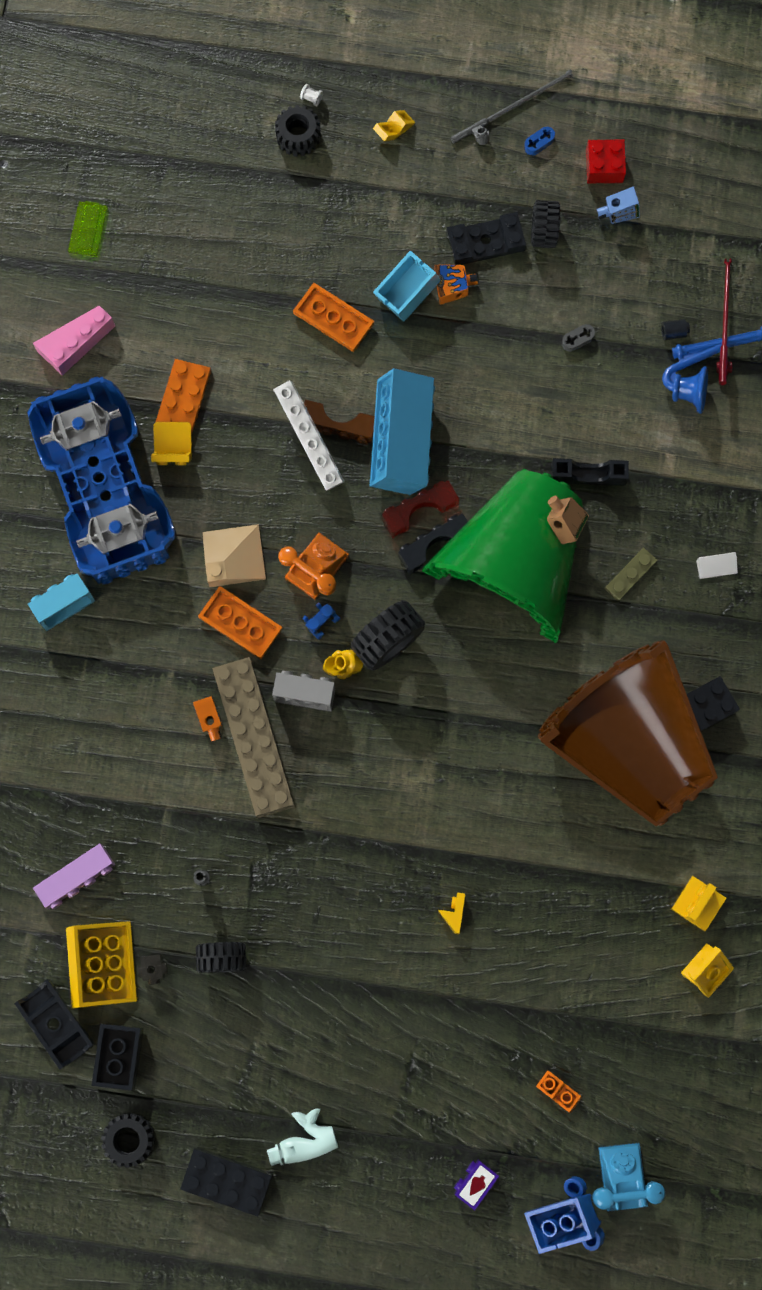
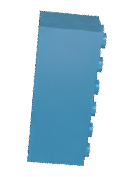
[370,368,435,495]

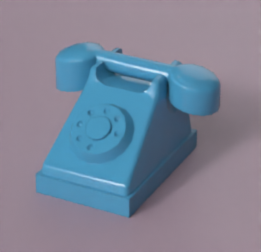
[592,1143,665,1211]

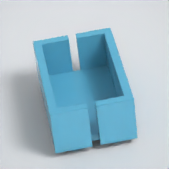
[373,251,441,321]
[28,573,95,631]

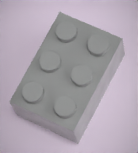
[272,671,336,712]

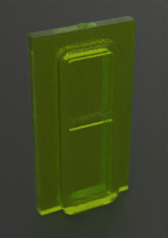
[68,201,108,257]

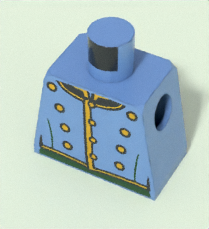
[596,187,640,224]

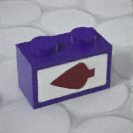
[454,1159,499,1210]

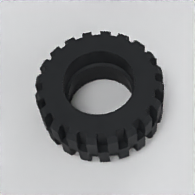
[351,600,425,670]

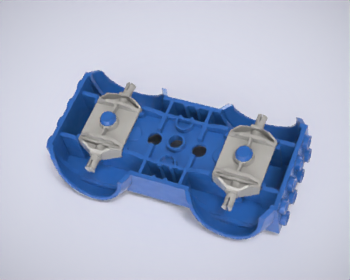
[27,377,175,585]

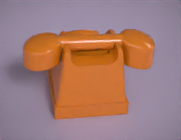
[278,533,349,600]

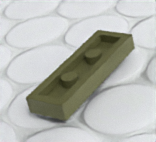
[605,547,657,602]

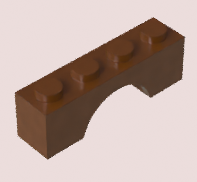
[304,400,375,444]

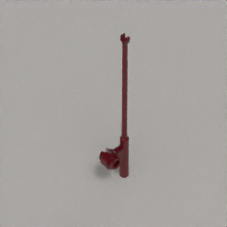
[717,258,732,385]

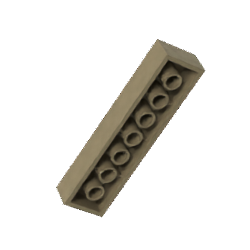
[212,657,295,819]

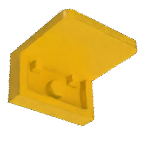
[151,422,192,465]

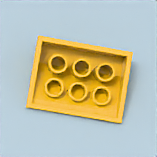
[66,921,137,1008]

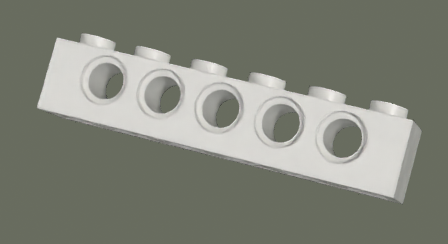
[273,380,345,491]

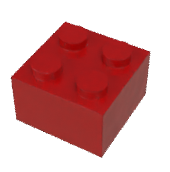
[586,139,626,184]

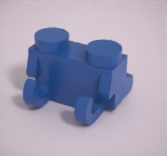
[302,602,341,640]

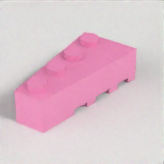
[33,306,115,376]

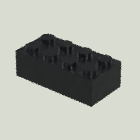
[180,1147,273,1216]

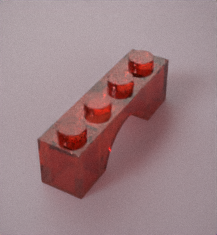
[382,480,459,538]

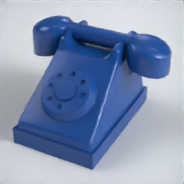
[524,1176,605,1254]

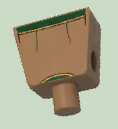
[547,496,589,544]

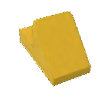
[438,892,465,934]

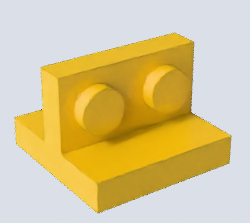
[671,876,726,932]
[681,943,734,998]

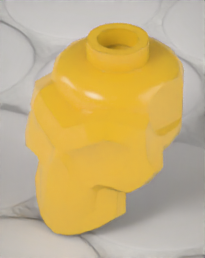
[323,650,363,679]

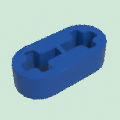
[524,127,555,155]

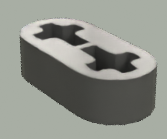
[562,324,595,352]

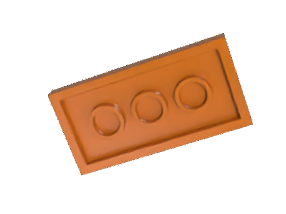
[293,283,374,352]
[156,359,211,435]
[198,586,283,659]

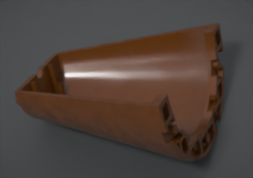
[538,640,718,827]

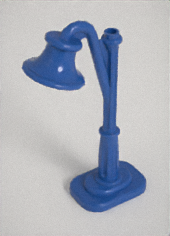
[662,326,762,414]

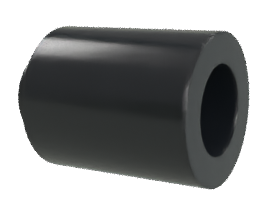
[661,319,690,341]

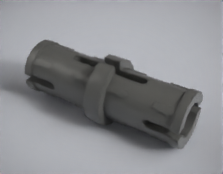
[193,870,210,886]

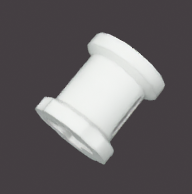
[300,84,323,107]

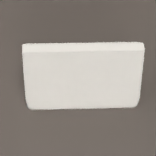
[696,552,738,579]

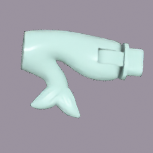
[267,1109,338,1166]

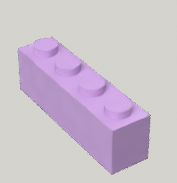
[33,844,115,909]

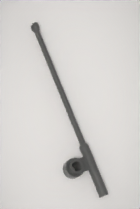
[450,69,573,145]

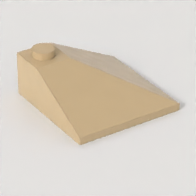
[203,524,266,587]

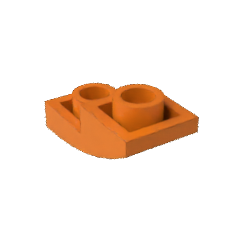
[536,1070,582,1113]

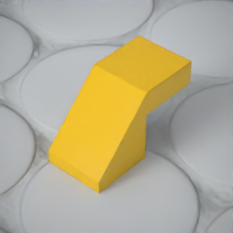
[373,110,415,141]

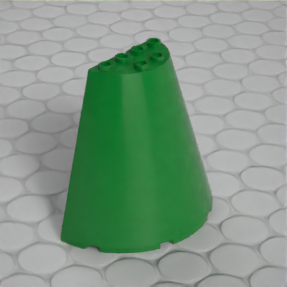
[422,469,583,643]

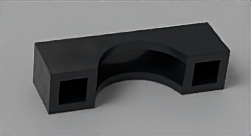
[551,458,629,486]
[398,513,468,575]

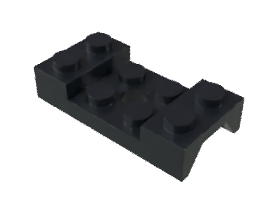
[446,212,526,265]
[14,979,95,1070]

